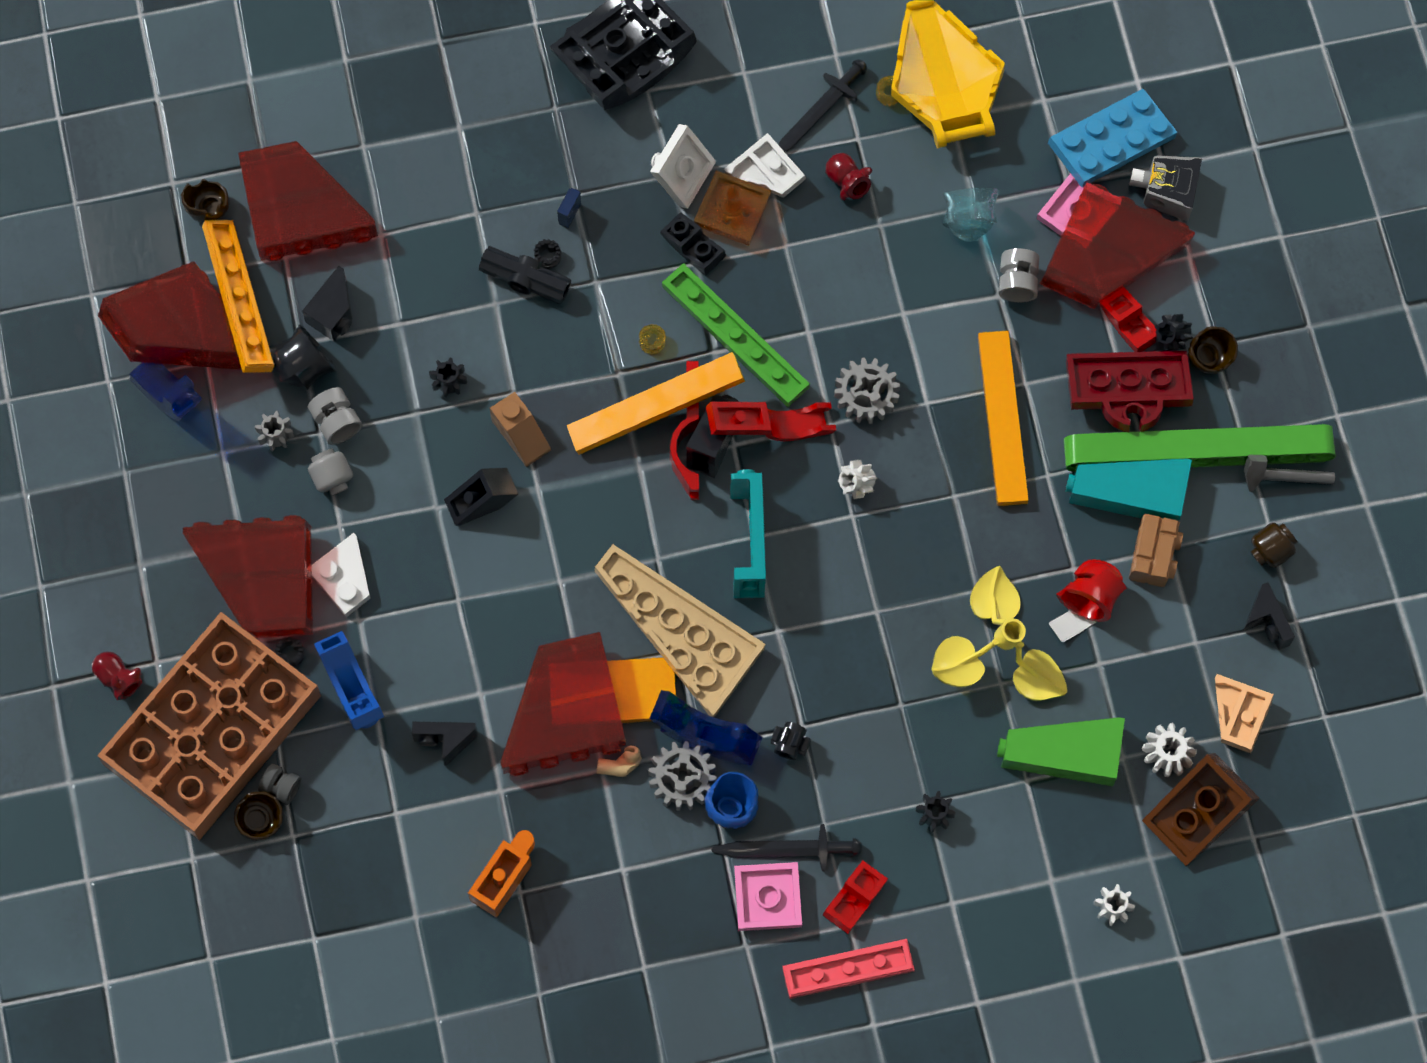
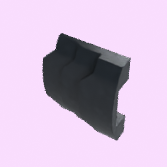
[549,0,697,110]

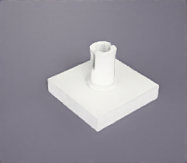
[650,124,716,209]

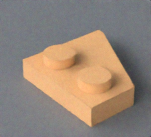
[1215,674,1274,753]

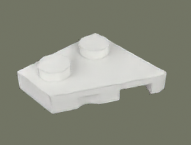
[724,133,806,198]
[307,533,371,617]

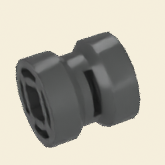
[258,763,301,805]

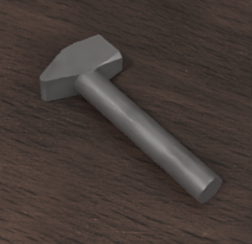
[1244,454,1335,492]

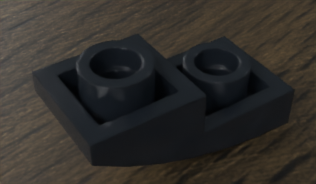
[660,212,726,276]

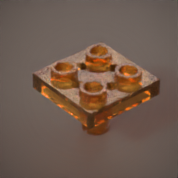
[694,170,771,246]

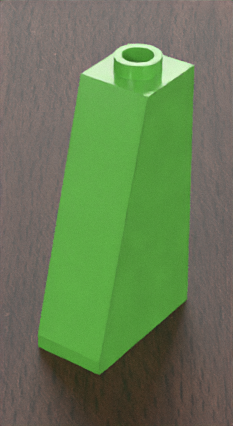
[997,717,1125,786]

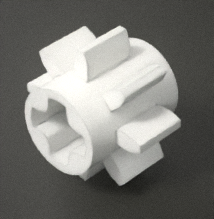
[838,460,877,499]
[1094,884,1135,926]

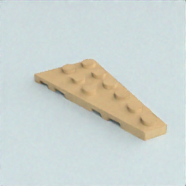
[595,544,766,720]

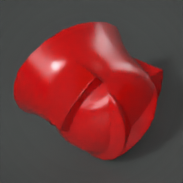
[1056,559,1127,622]

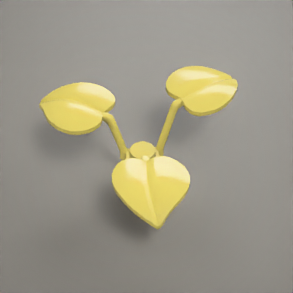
[931,566,1068,701]

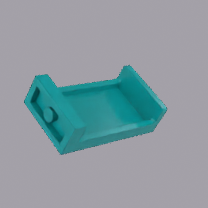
[730,469,766,598]

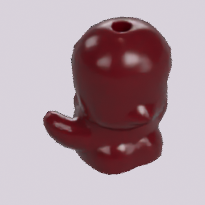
[825,153,873,201]
[92,651,142,700]

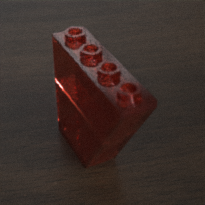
[238,141,378,261]
[1040,183,1195,309]
[98,261,242,370]
[183,515,313,638]
[501,632,626,776]

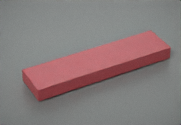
[782,939,915,999]

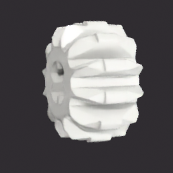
[1142,723,1197,777]

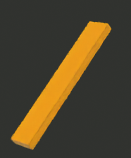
[202,220,274,373]
[978,331,1029,506]
[567,352,745,455]

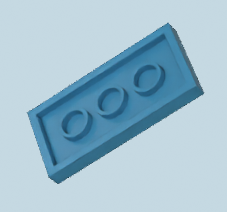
[1048,89,1178,188]

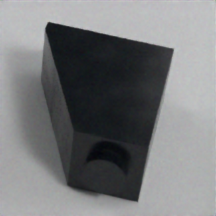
[686,394,739,479]

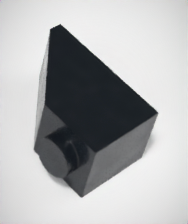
[302,266,352,342]
[444,468,518,526]

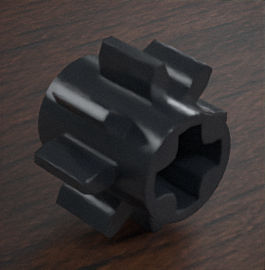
[1155,314,1193,350]
[429,357,467,397]
[771,722,810,760]
[916,791,956,832]

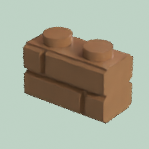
[1129,514,1183,587]

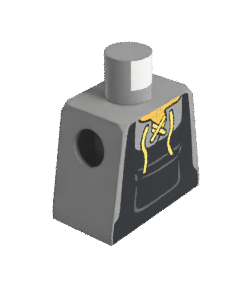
[1129,156,1202,221]

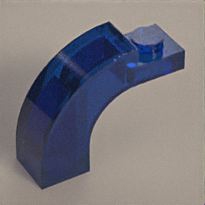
[129,354,203,421]
[649,690,763,765]

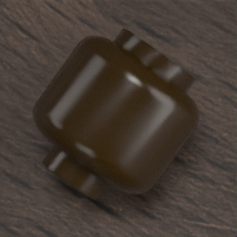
[1250,523,1298,568]

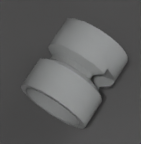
[999,248,1040,302]
[307,387,363,445]

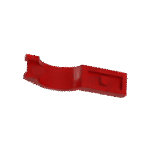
[670,361,699,500]
[706,402,836,441]

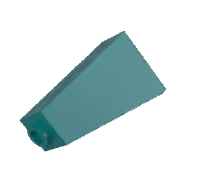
[1065,459,1192,521]

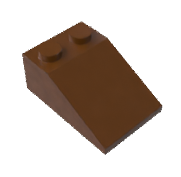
[1142,753,1260,866]

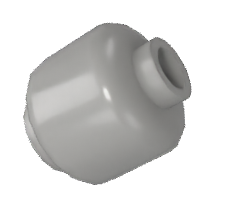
[308,448,353,496]

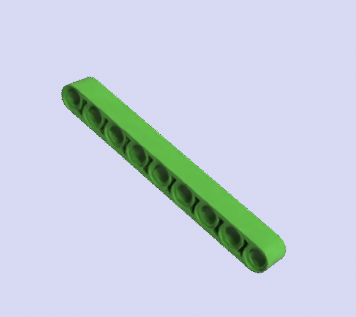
[1063,424,1336,472]

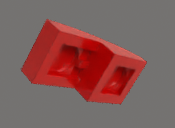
[1100,287,1157,352]
[823,860,888,934]

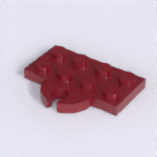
[1066,351,1194,432]

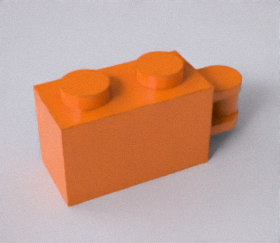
[468,830,535,918]

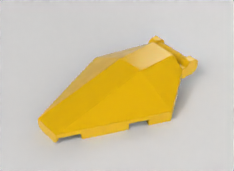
[891,0,1005,148]

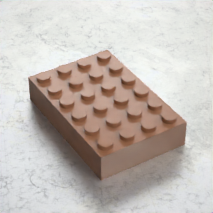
[97,612,321,840]

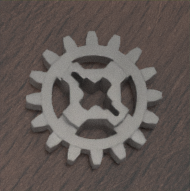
[834,357,900,424]
[648,741,716,811]

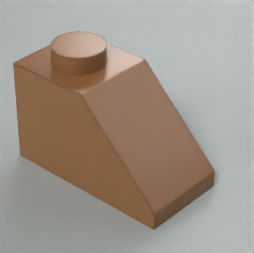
[490,392,551,467]

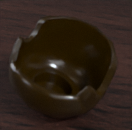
[181,179,230,223]
[1188,326,1238,374]
[234,791,283,841]

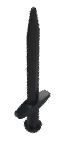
[778,59,867,152]
[711,824,862,872]

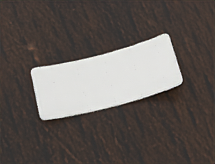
[1049,611,1096,642]

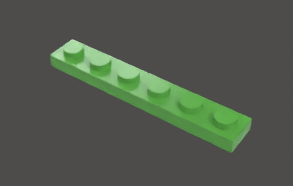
[662,263,810,407]

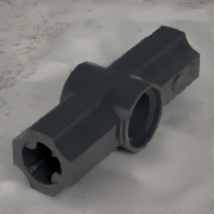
[479,246,571,304]

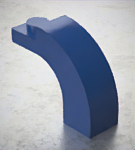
[314,631,384,730]

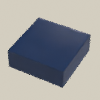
[557,188,581,228]

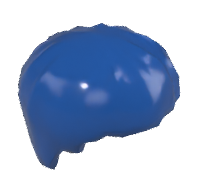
[704,772,759,829]

